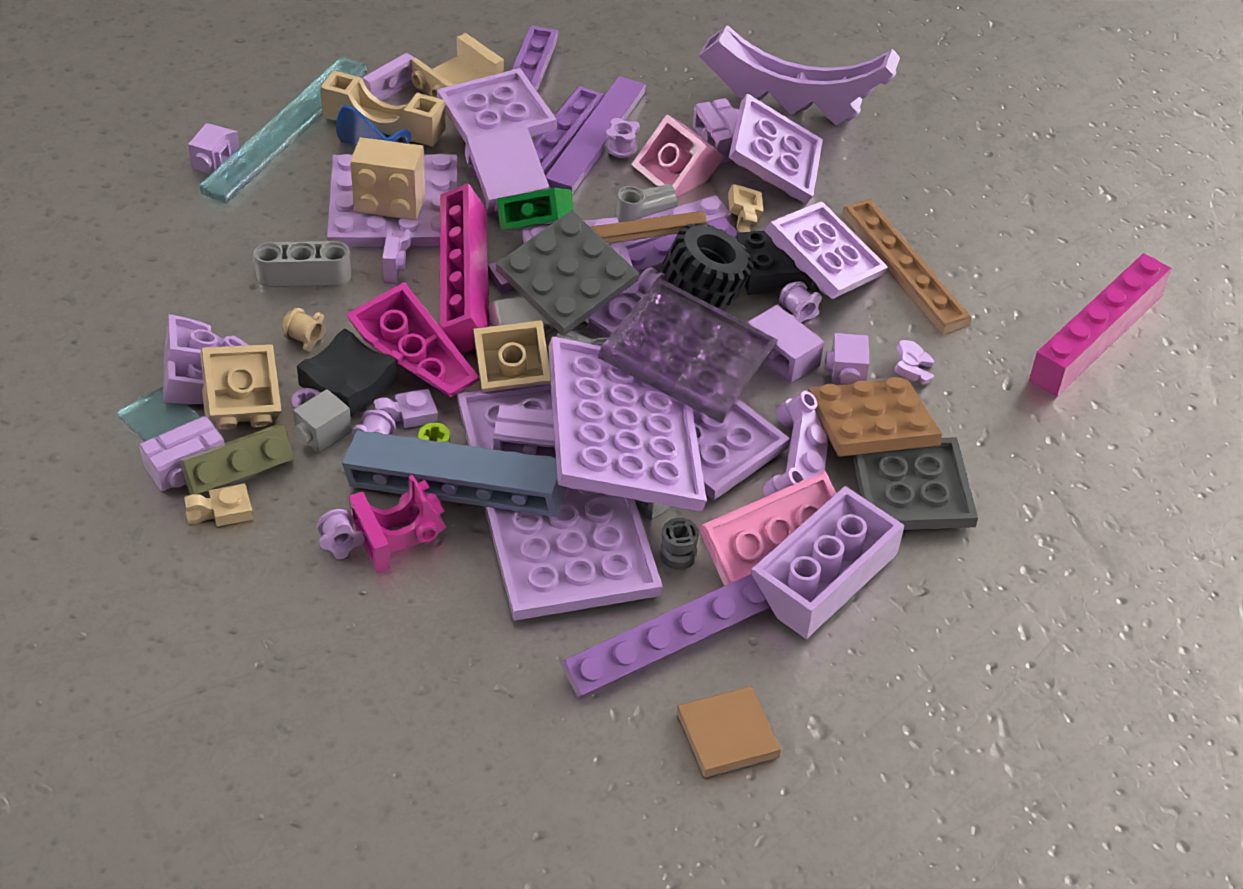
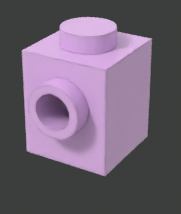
[825,333,869,385]

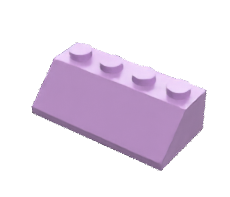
[751,486,905,639]

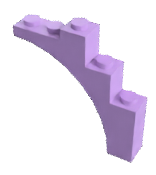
[699,25,900,126]

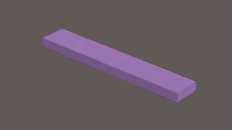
[546,76,646,195]
[532,86,605,176]

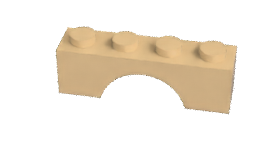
[320,70,446,147]

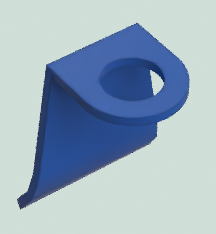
[336,105,411,146]

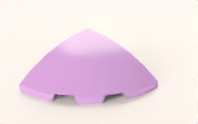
[163,314,248,404]

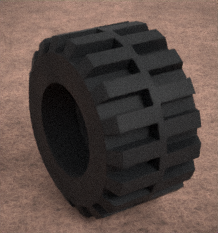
[662,223,753,309]

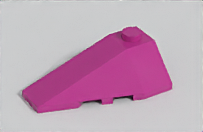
[346,282,480,397]

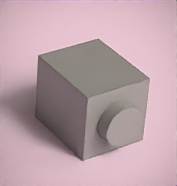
[293,389,352,453]

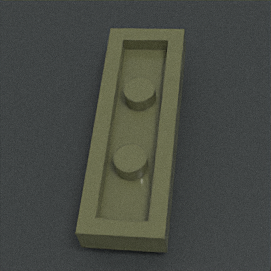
[179,424,294,494]

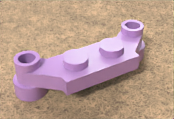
[763,391,829,497]

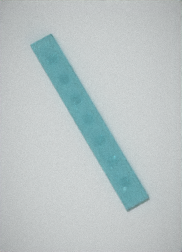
[199,56,367,204]

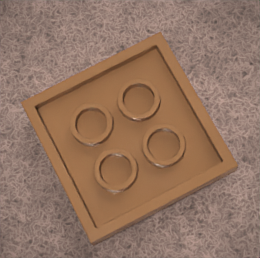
[808,377,942,456]

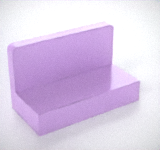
[362,52,414,101]

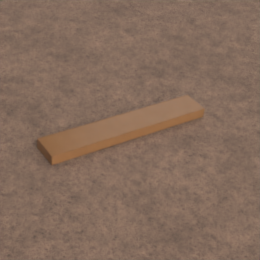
[842,199,972,335]

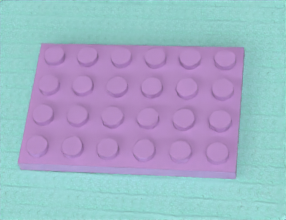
[548,336,707,512]

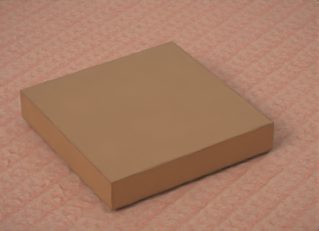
[677,686,781,778]

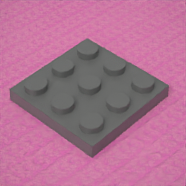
[496,210,639,336]
[852,437,978,530]

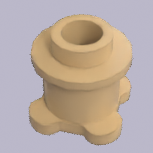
[281,307,326,352]

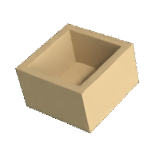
[350,137,425,220]

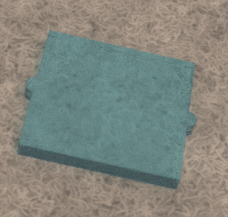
[116,386,200,442]

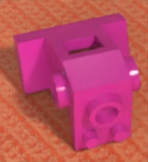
[349,475,446,573]

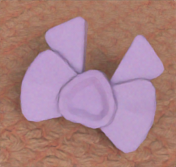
[894,340,935,384]

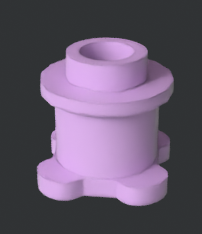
[606,118,640,158]
[779,281,822,323]
[352,409,396,435]
[317,509,365,559]

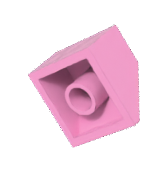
[631,114,725,197]

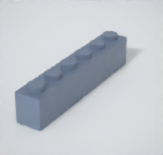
[342,430,567,517]

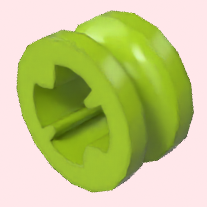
[418,423,450,443]

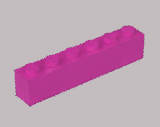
[440,183,490,354]
[1029,253,1172,397]

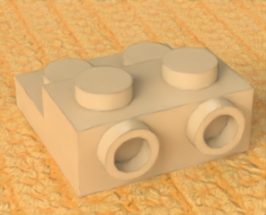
[200,344,282,430]

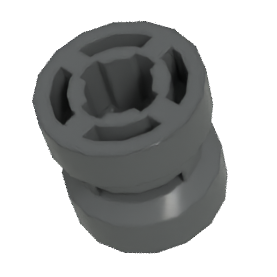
[660,518,699,570]

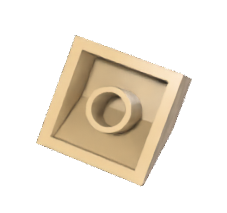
[474,320,551,392]

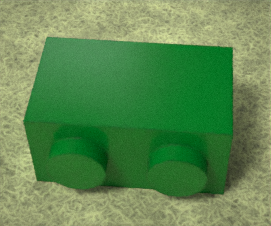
[497,188,574,232]

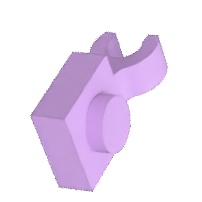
[382,229,411,283]
[373,389,438,429]

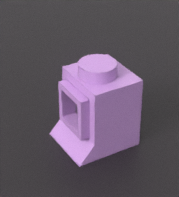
[188,123,241,175]

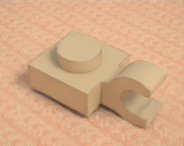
[728,184,764,233]
[184,484,253,527]

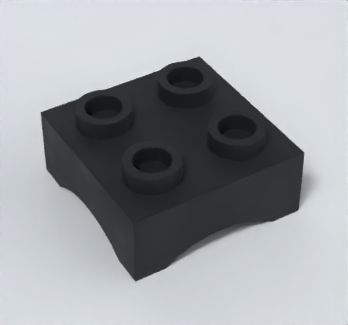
[736,231,812,295]
[297,328,397,417]

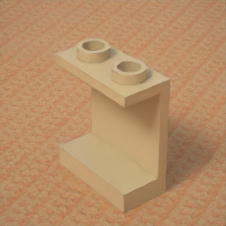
[411,33,504,98]

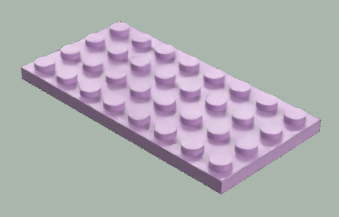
[457,384,663,621]

